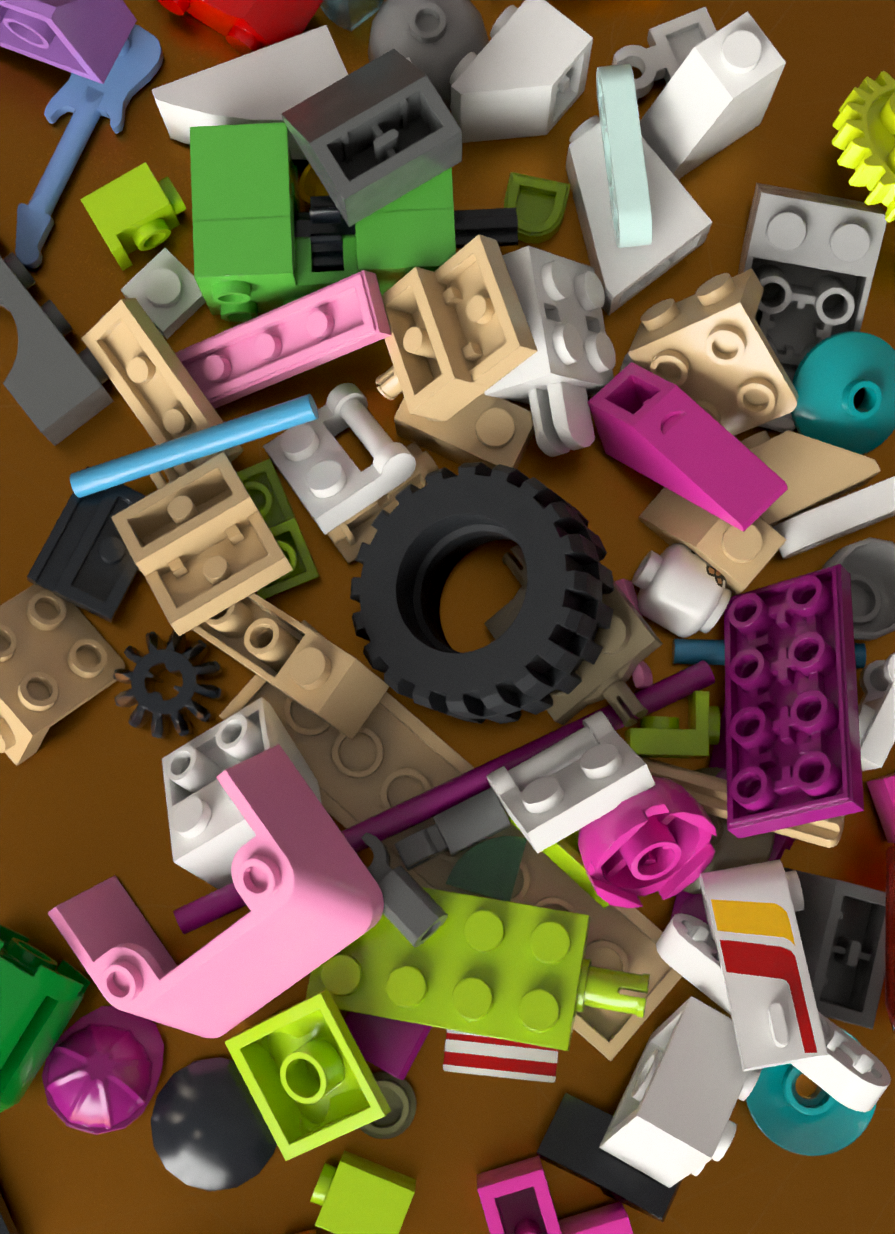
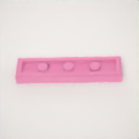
[175,270,391,409]

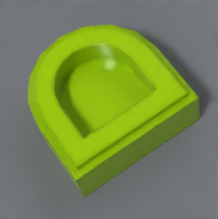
[504,172,571,243]

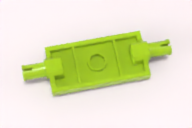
[306,887,650,1051]

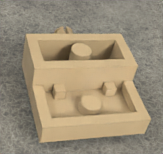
[375,234,538,421]
[111,452,293,636]

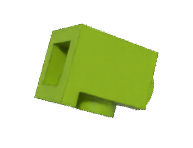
[80,162,186,271]

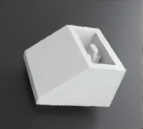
[449,0,593,143]
[162,697,322,889]

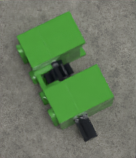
[190,122,518,322]

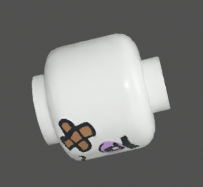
[632,543,732,638]

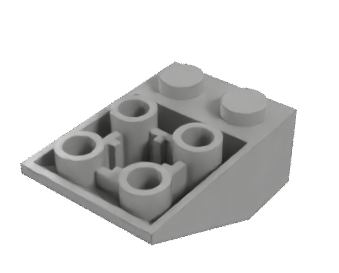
[738,183,887,382]

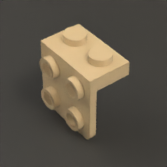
[628,268,799,436]
[0,584,125,766]

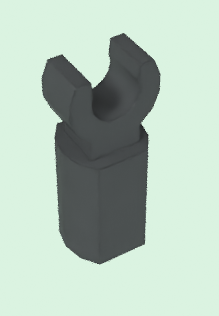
[395,787,510,871]
[361,832,448,947]

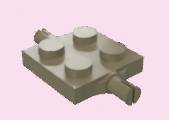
[484,545,663,727]

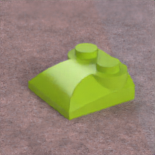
[225,989,391,1161]

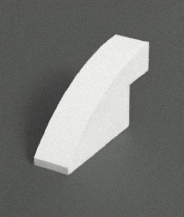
[152,25,412,160]

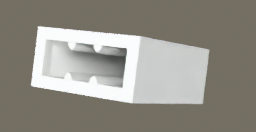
[640,11,786,179]
[566,115,712,315]

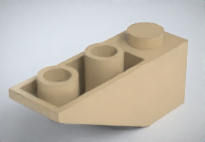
[191,593,389,740]

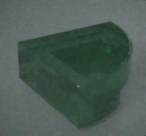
[446,836,527,902]

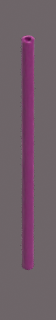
[173,660,715,935]

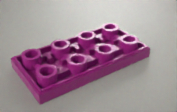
[724,564,864,839]

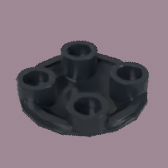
[150,1057,277,1191]

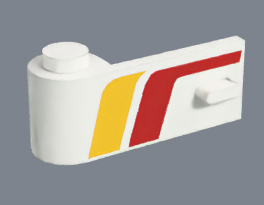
[700,859,828,1071]

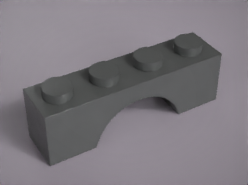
[0,252,114,446]

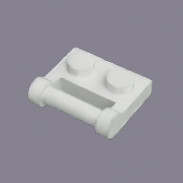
[263,383,416,534]
[858,653,895,771]
[486,711,656,854]

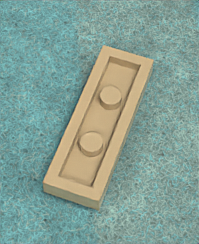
[81,298,244,477]

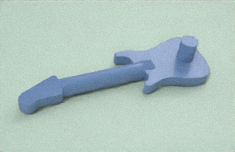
[15,24,164,270]

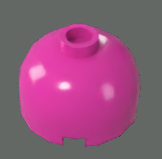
[578,775,717,908]

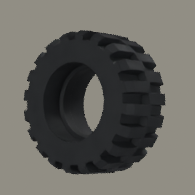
[350,462,614,724]

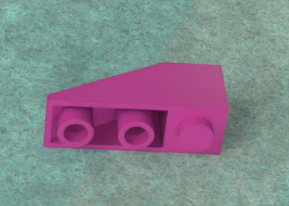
[587,362,788,532]

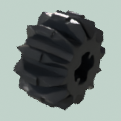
[113,630,224,739]

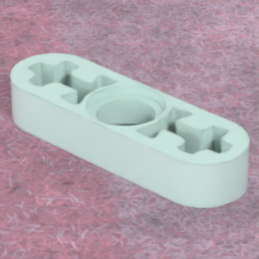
[596,63,652,248]

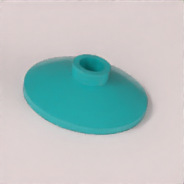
[791,331,895,455]
[746,1028,877,1156]

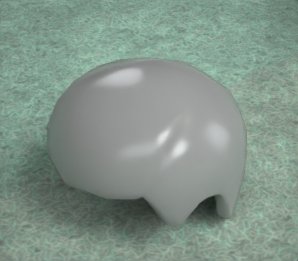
[822,537,895,641]

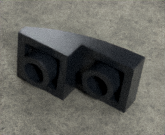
[537,1093,683,1223]

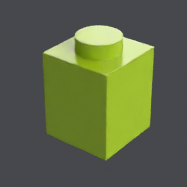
[310,1150,416,1234]

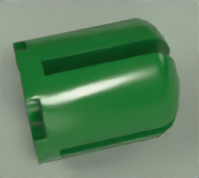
[0,924,91,1113]

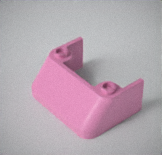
[48,744,384,1038]

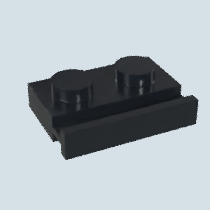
[27,466,146,623]

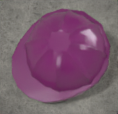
[42,1006,164,1135]

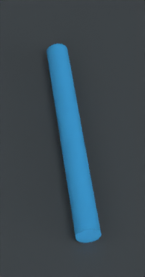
[70,394,319,498]

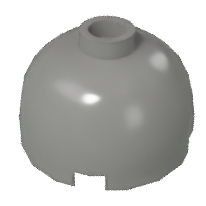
[368,0,489,111]

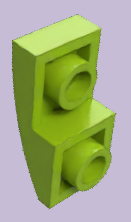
[236,458,319,599]

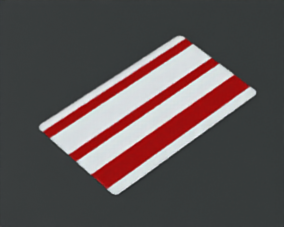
[443,1029,558,1083]

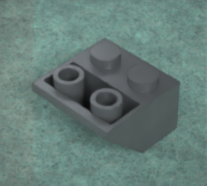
[281,49,462,227]
[784,867,895,1029]

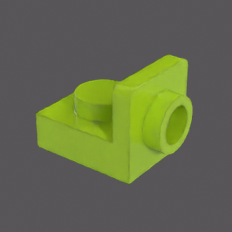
[625,691,720,759]

